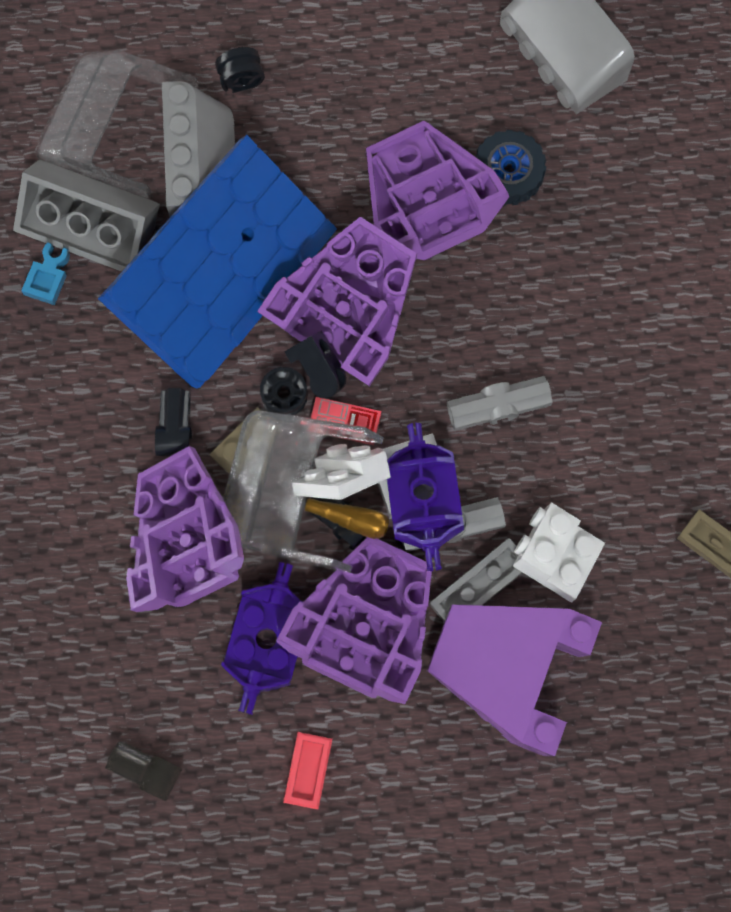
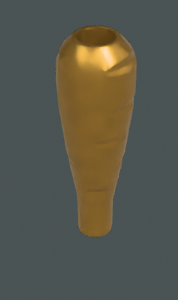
[305,498,389,539]

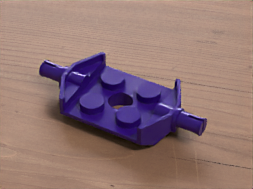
[387,423,464,571]
[221,562,302,715]

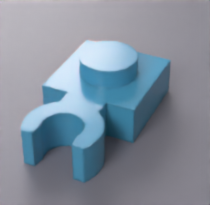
[21,243,70,305]

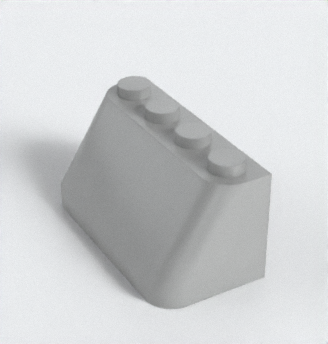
[500,0,635,114]
[162,81,235,217]

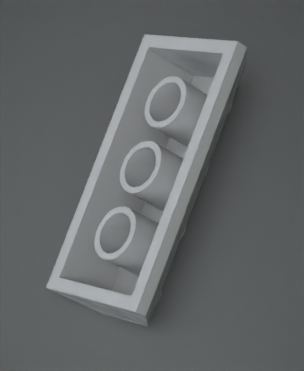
[13,159,160,271]

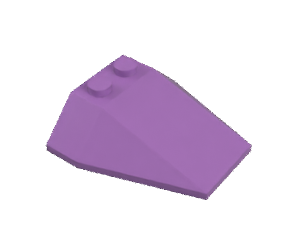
[366,121,509,260]

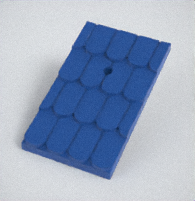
[98,135,337,389]

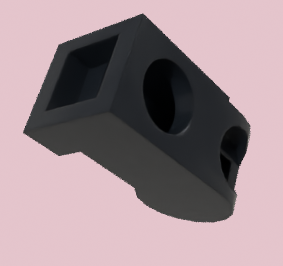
[284,331,347,399]

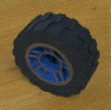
[475,130,546,206]

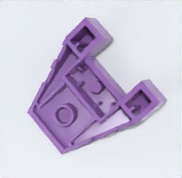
[427,605,602,756]

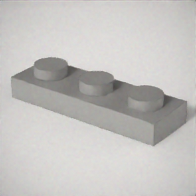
[429,538,523,623]

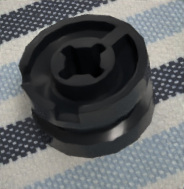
[215,47,265,93]
[260,367,308,418]

